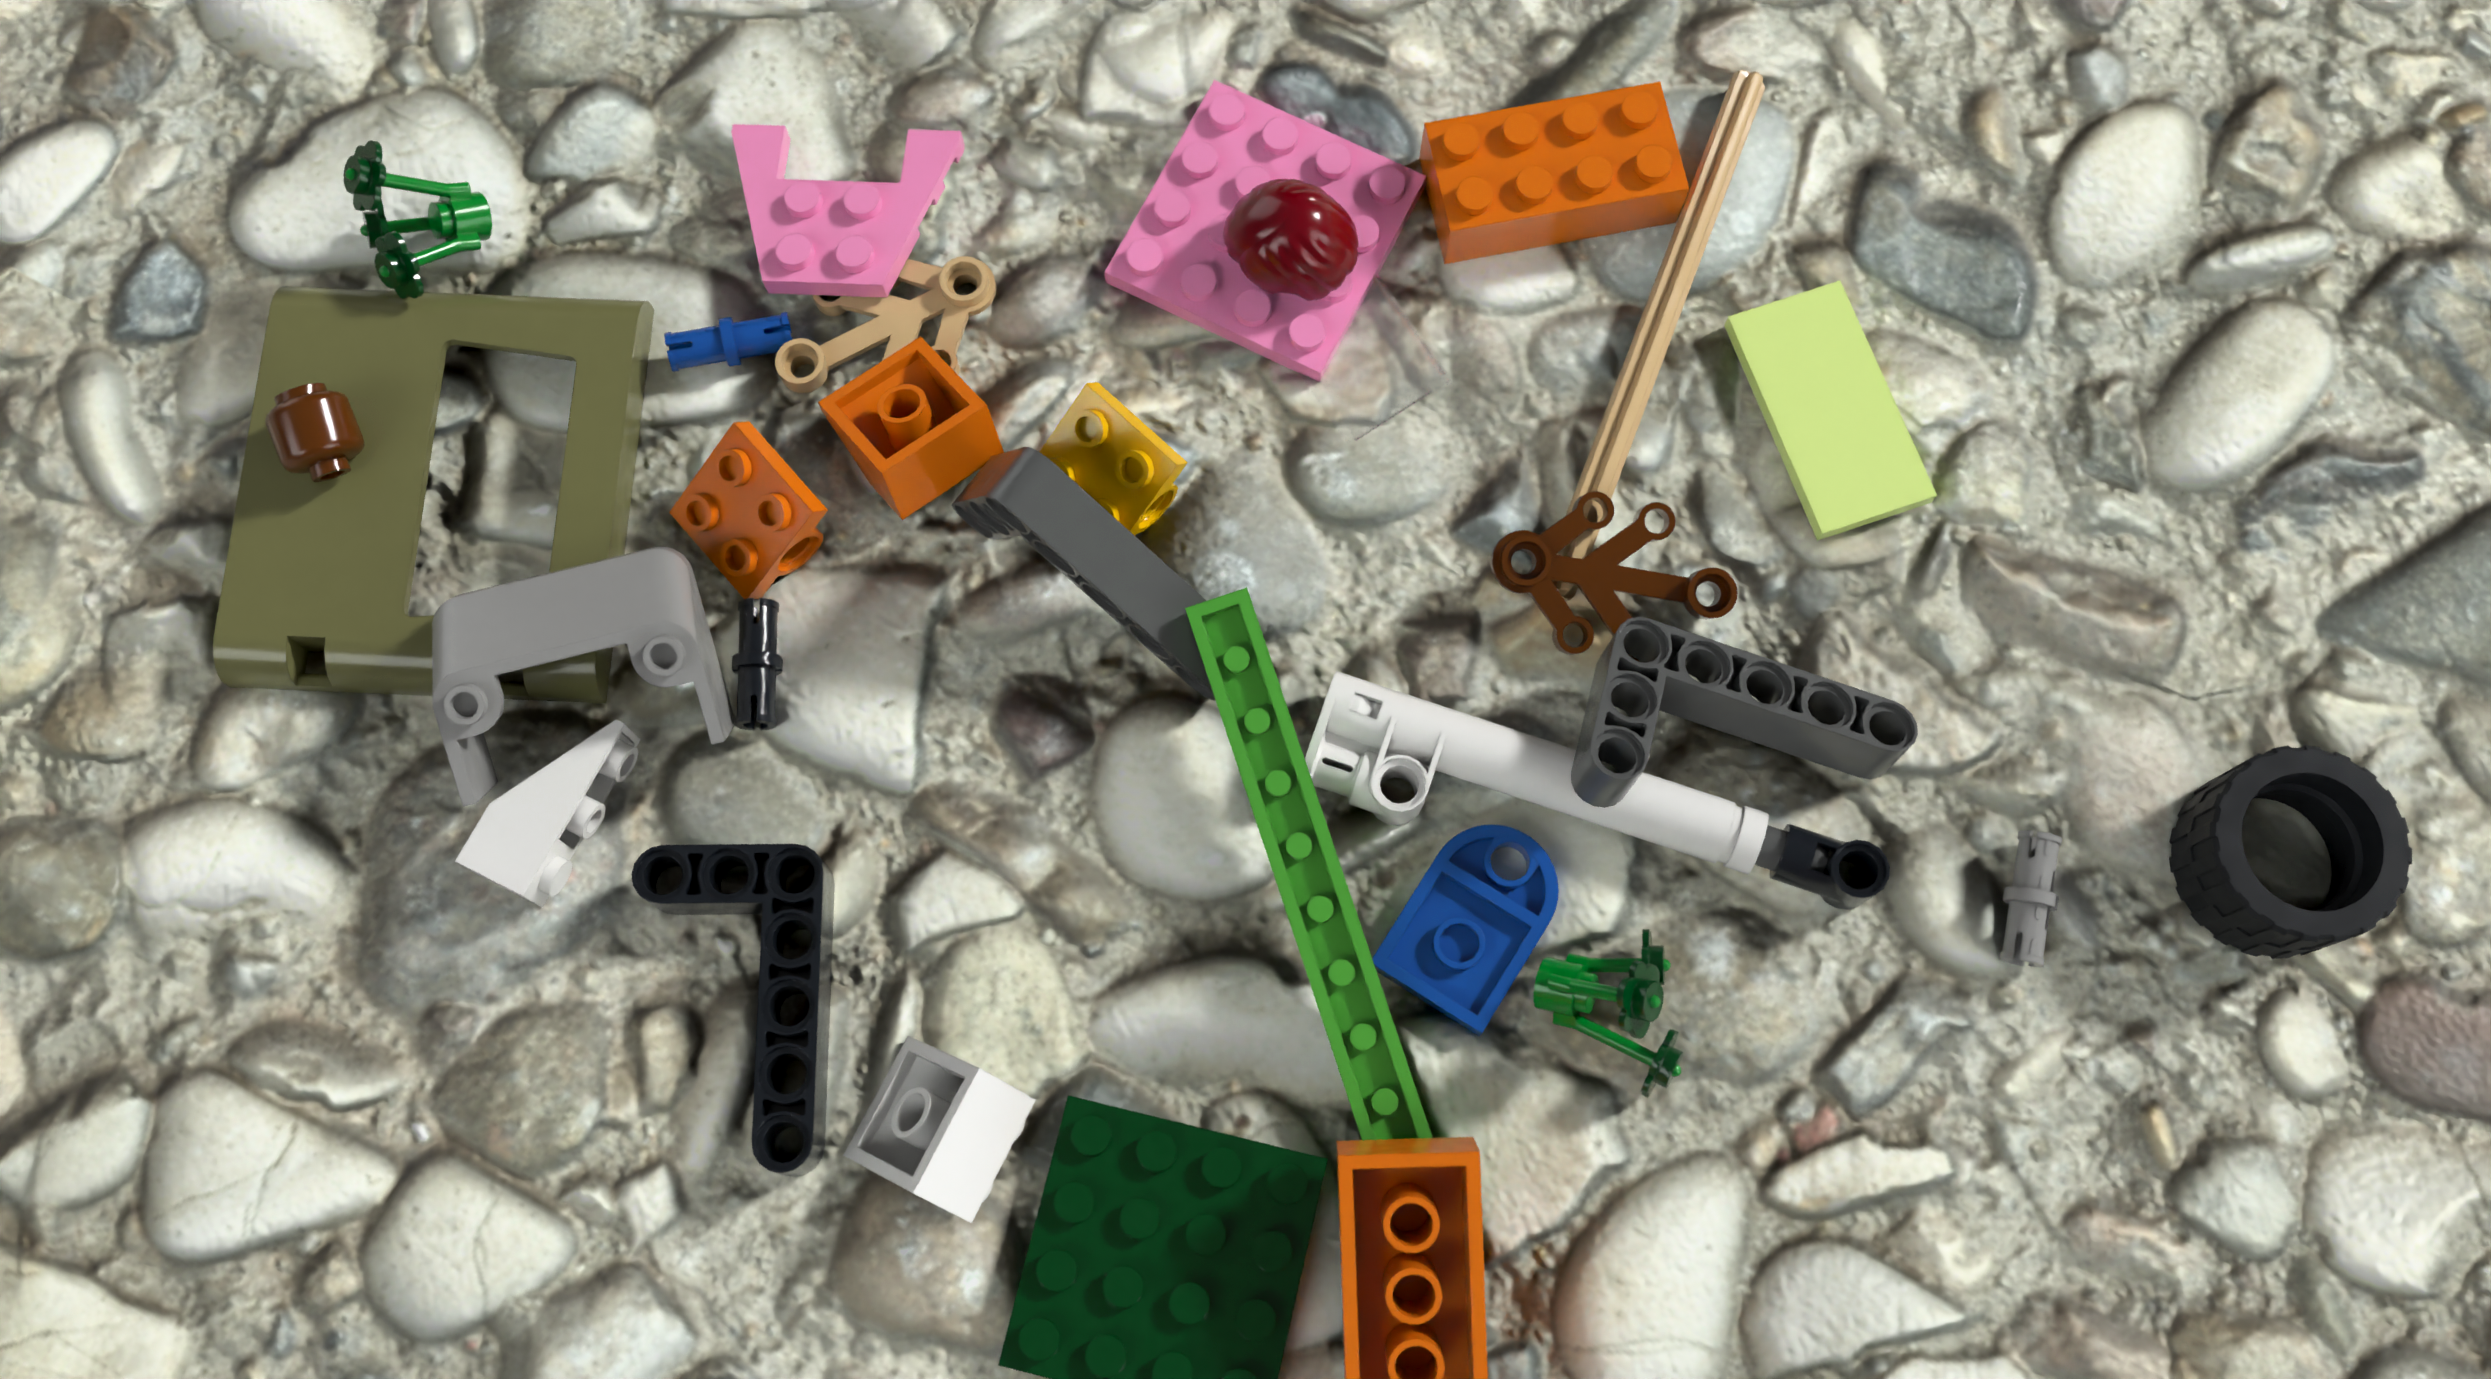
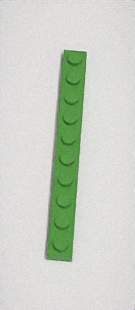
[1185,587,1433,1140]

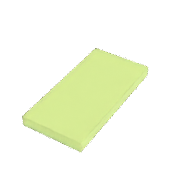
[1724,281,1937,541]

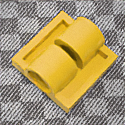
[1039,382,1188,536]

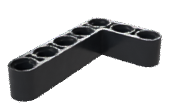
[631,844,835,1177]

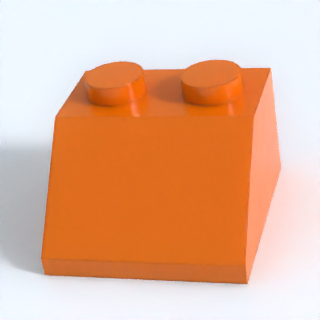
[818,336,1004,520]

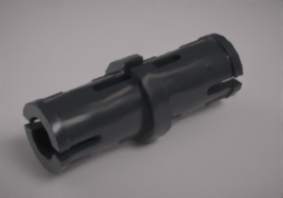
[732,598,783,731]

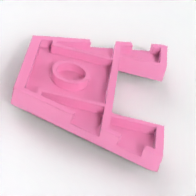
[731,124,965,298]

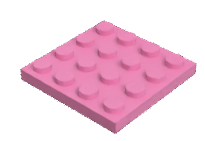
[1104,80,1427,383]

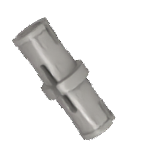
[1999,830,2062,967]

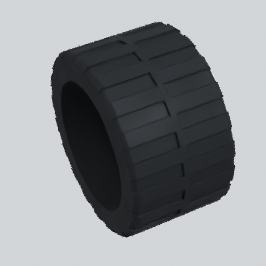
[2169,745,2412,959]

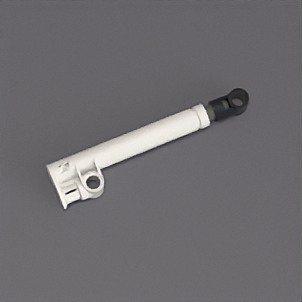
[1305,671,1890,910]

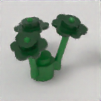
[343,140,492,299]
[1533,929,1683,1098]

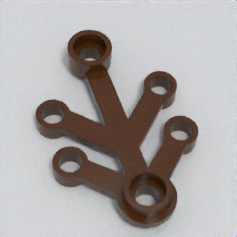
[1491,491,1738,662]

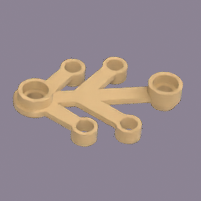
[775,256,996,393]

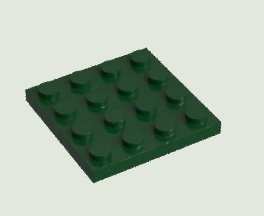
[998,1095,1328,1379]

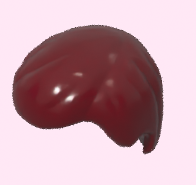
[1223,179,1359,301]

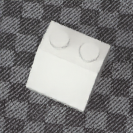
[844,1036,1036,1223]

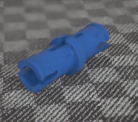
[664,312,793,372]

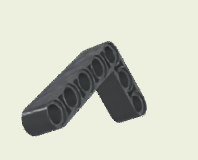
[952,447,1216,701]
[1571,617,1918,808]

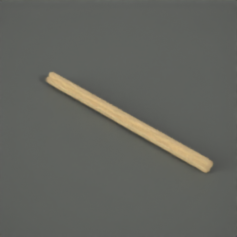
[1553,70,1765,601]

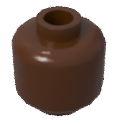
[265,383,365,482]

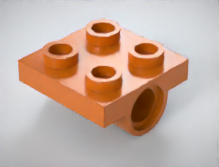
[669,421,828,599]

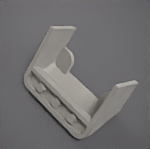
[432,546,735,807]

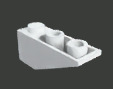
[455,720,641,908]

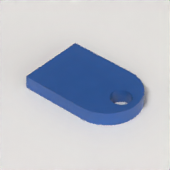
[1372,825,1559,1037]

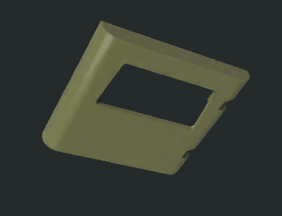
[213,286,654,703]

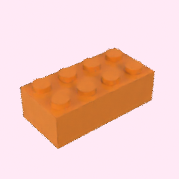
[1419,82,1689,264]
[1336,1137,1488,1379]

